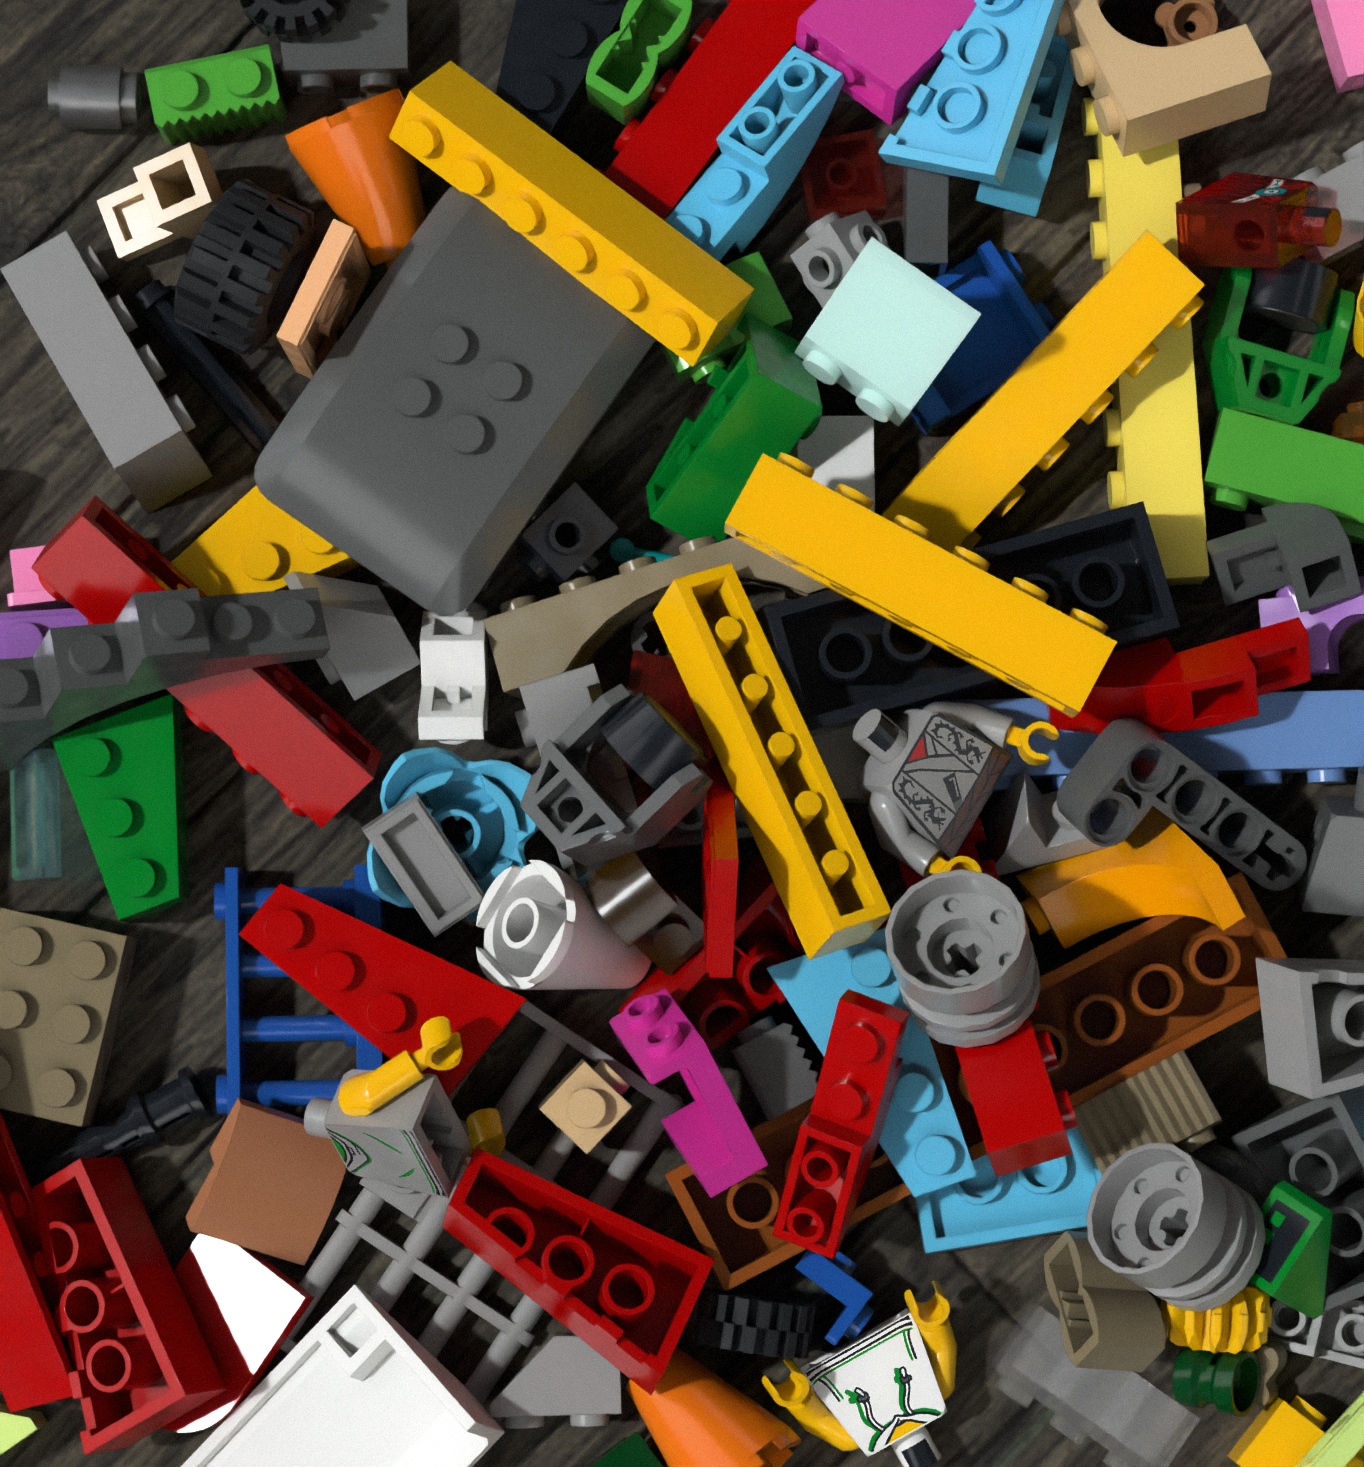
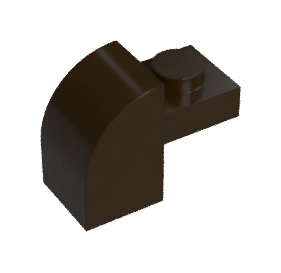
[572,847,704,976]

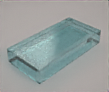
[10,749,62,881]

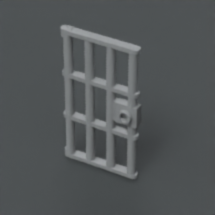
[280,986,687,1405]

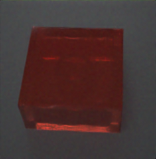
[798,129,888,227]

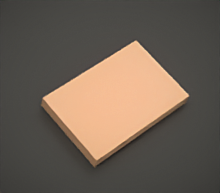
[276,219,372,379]

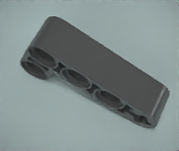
[1056,717,1307,891]

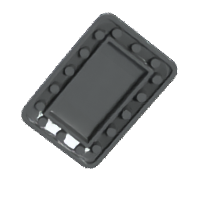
[254,186,656,616]

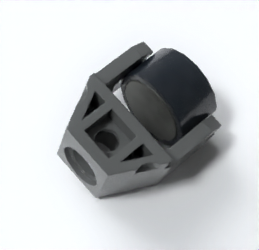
[520,684,713,867]

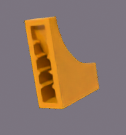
[1016,806,1246,949]

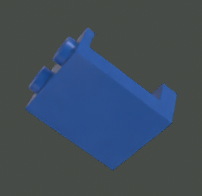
[910,240,1057,436]

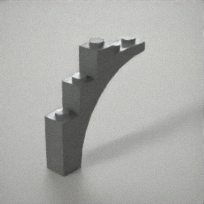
[0,587,330,772]

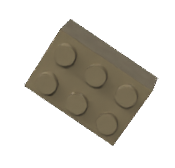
[0,908,138,1127]

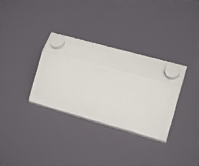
[181,1284,505,1467]

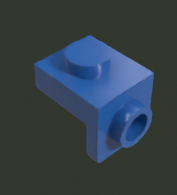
[793,1249,874,1346]

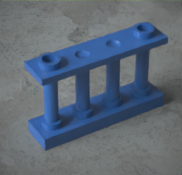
[214,865,388,1117]

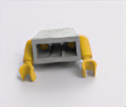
[304,1016,506,1198]

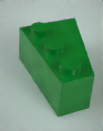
[646,312,823,542]
[52,694,189,923]

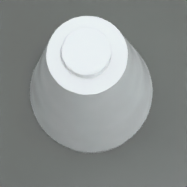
[476,860,652,990]

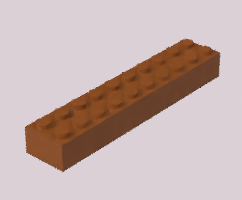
[664,872,1287,1292]

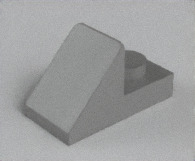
[987,771,1111,876]

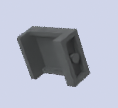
[281,0,412,95]

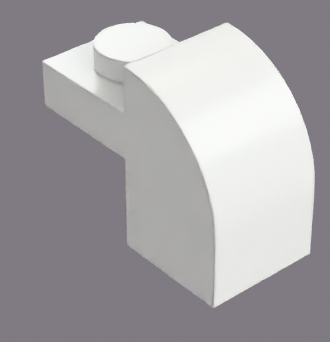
[418,611,489,745]

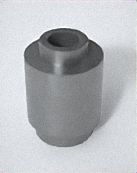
[48,64,141,129]

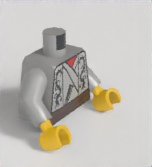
[852,701,1059,877]

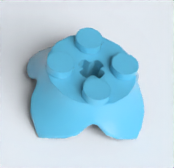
[366,747,538,922]

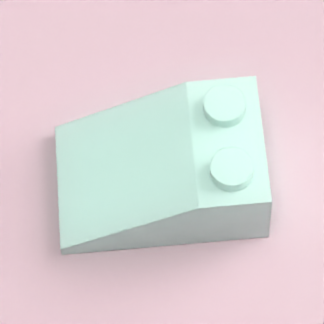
[794,237,981,426]

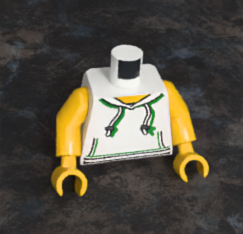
[761,1280,957,1467]

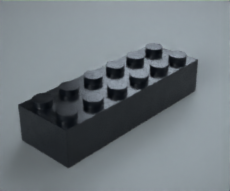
[763,501,1180,737]

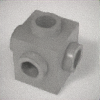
[790,210,891,308]

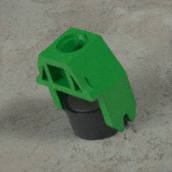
[1202,252,1355,425]

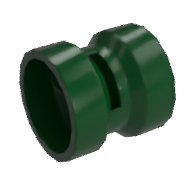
[1172,1346,1261,1417]

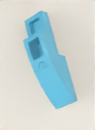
[664,45,845,261]

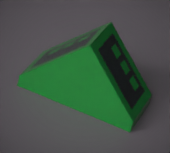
[1249,1180,1333,1320]

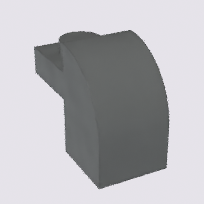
[1206,503,1362,613]

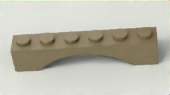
[483,536,830,699]

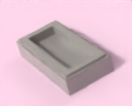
[361,792,485,937]

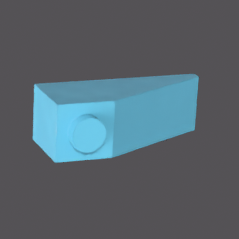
[975,34,1074,217]

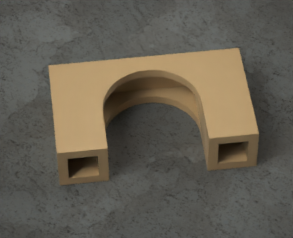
[1054,0,1272,157]

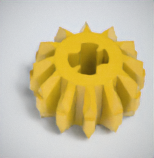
[1160,1281,1273,1354]

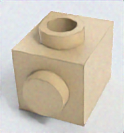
[538,1059,632,1154]

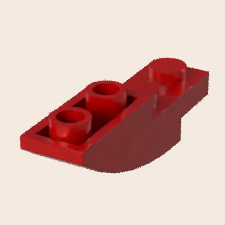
[1047,617,1311,734]
[772,989,910,1259]

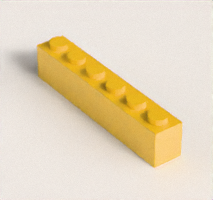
[389,60,755,367]
[881,229,1205,553]
[724,452,1117,718]
[653,563,891,960]

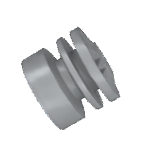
[885,869,1041,1048]
[1086,1143,1266,1312]

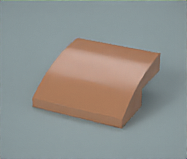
[185,1097,346,1266]

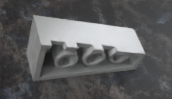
[0,231,213,514]
[1255,957,1364,1100]

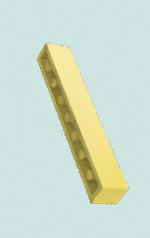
[1081,93,1209,586]

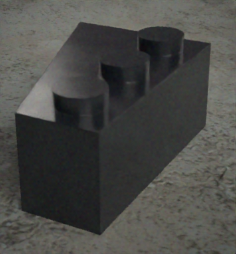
[495,0,628,141]

